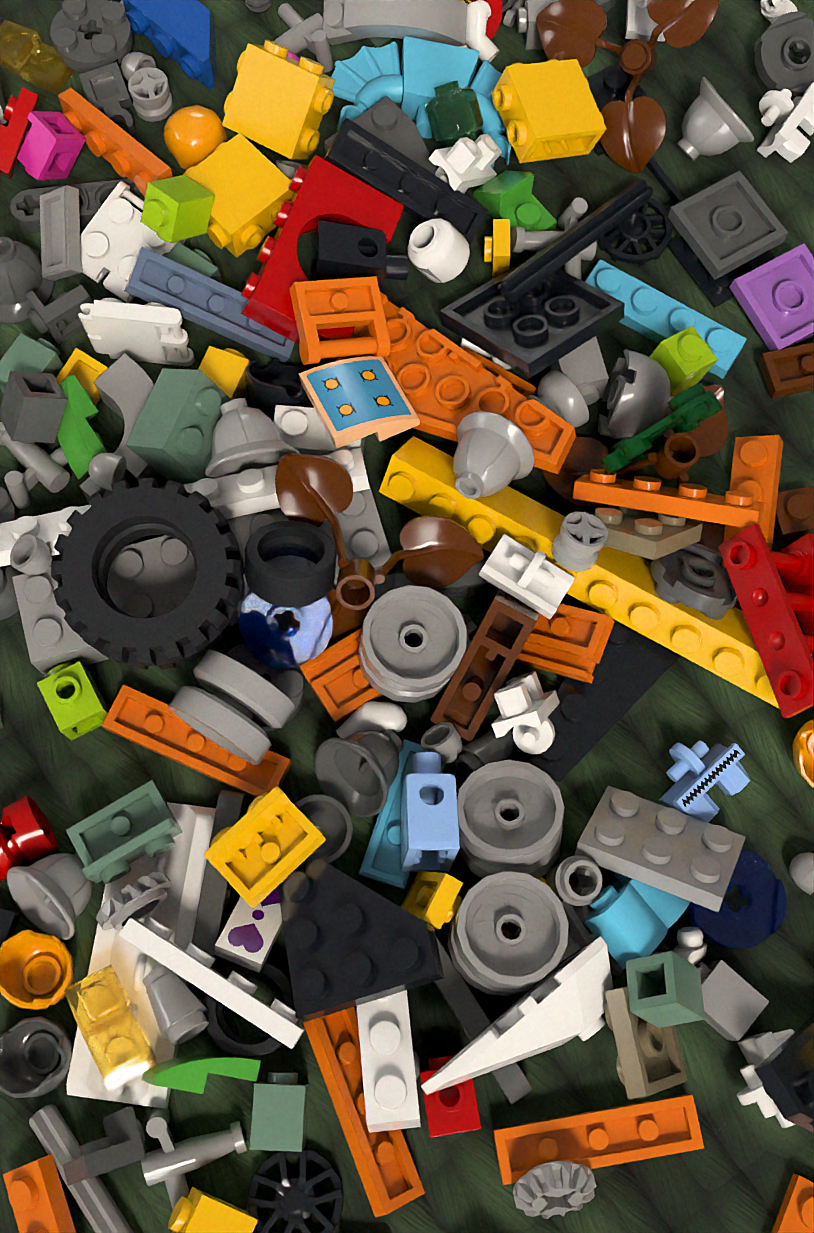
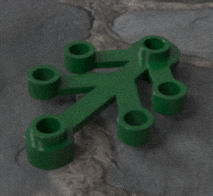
[601,383,723,475]

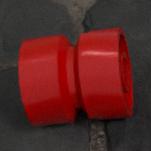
[0,794,58,882]

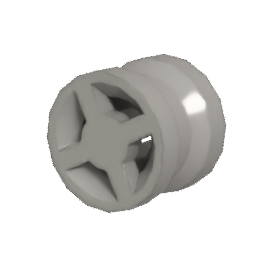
[128,67,174,122]
[551,512,608,572]

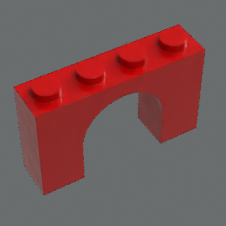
[241,154,404,362]

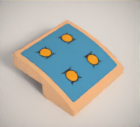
[299,356,420,449]

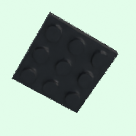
[440,255,625,378]

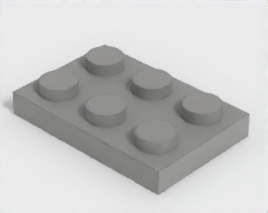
[575,785,746,912]

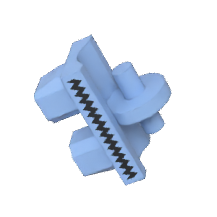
[659,740,751,822]

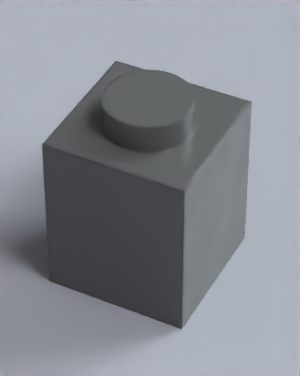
[0,371,68,444]

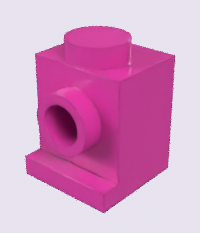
[17,111,86,181]

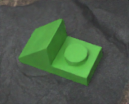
[473,170,557,252]

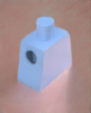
[401,752,460,872]

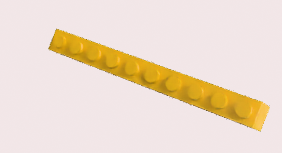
[379,436,813,708]

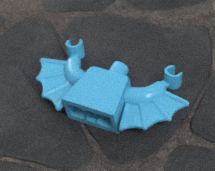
[331,36,511,168]

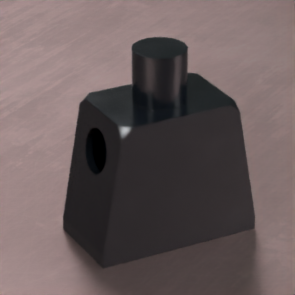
[310,221,409,291]

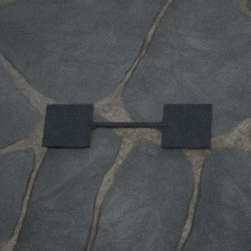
[586,61,776,308]

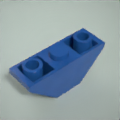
[123,0,216,90]

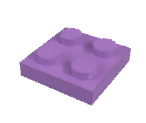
[729,244,814,352]

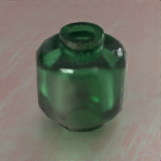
[424,80,484,148]

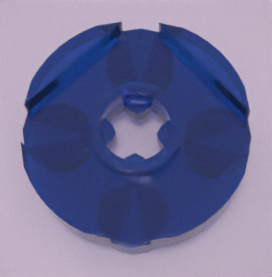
[238,590,333,668]
[687,850,787,949]

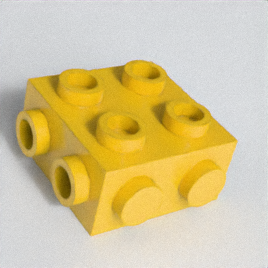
[222,39,336,159]
[491,59,607,163]
[183,133,294,258]

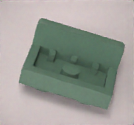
[66,780,183,884]

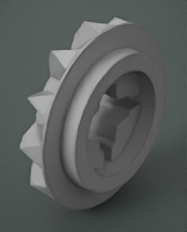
[96,872,172,930]
[513,1161,597,1219]

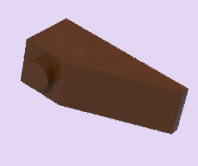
[430,589,539,742]

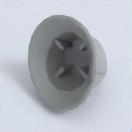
[677,77,754,161]
[205,398,300,478]
[453,411,534,499]
[7,853,94,940]

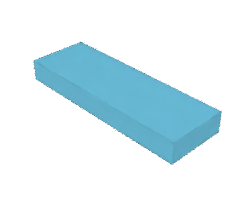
[359,739,445,890]

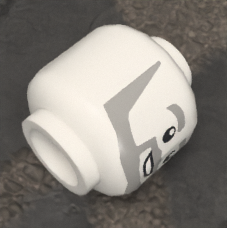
[407,218,470,283]

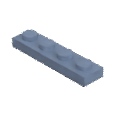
[124,246,295,363]

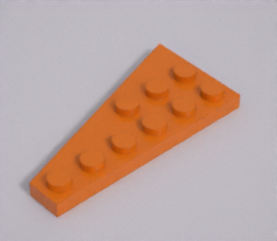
[336,291,576,474]

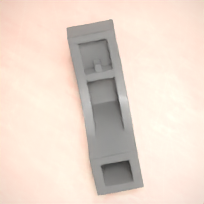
[323,0,467,47]
[79,353,160,498]

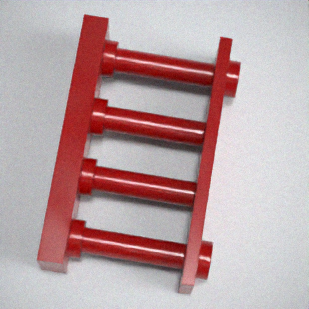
[718,524,814,718]

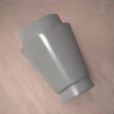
[546,855,602,906]
[143,966,209,1046]

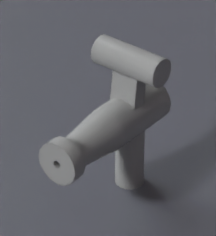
[273,3,334,73]
[510,197,597,280]
[0,422,70,509]
[141,1107,248,1209]

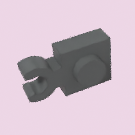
[79,62,136,134]

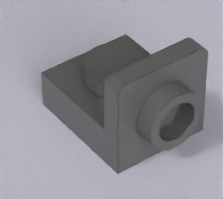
[25,285,93,345]
[63,1106,146,1186]

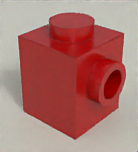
[419,1054,481,1138]

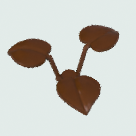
[536,0,721,173]
[541,385,728,565]
[275,453,484,662]

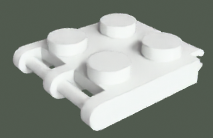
[80,181,187,303]
[78,298,195,366]

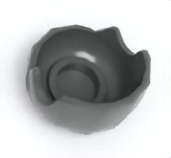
[0,1016,73,1098]

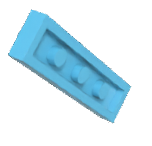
[585,259,747,379]

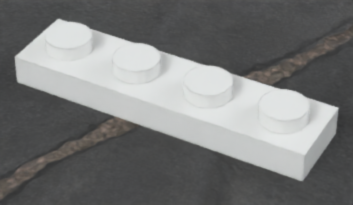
[118,916,305,1049]

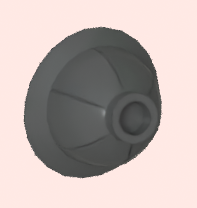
[0,237,55,324]
[314,729,403,817]

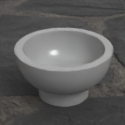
[537,370,589,428]

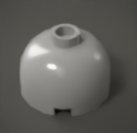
[598,349,675,440]

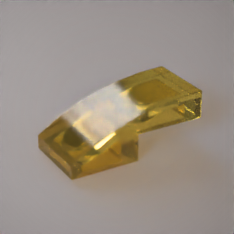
[0,20,75,95]
[64,964,156,1090]

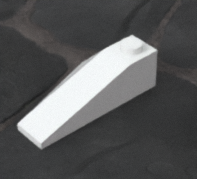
[421,936,613,1095]

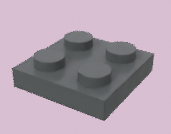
[668,170,788,280]

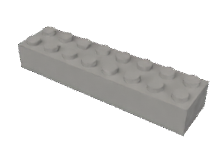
[12,482,394,677]

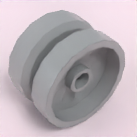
[358,585,467,703]
[168,649,295,765]
[457,760,565,879]
[447,871,569,997]

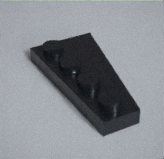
[518,613,681,783]

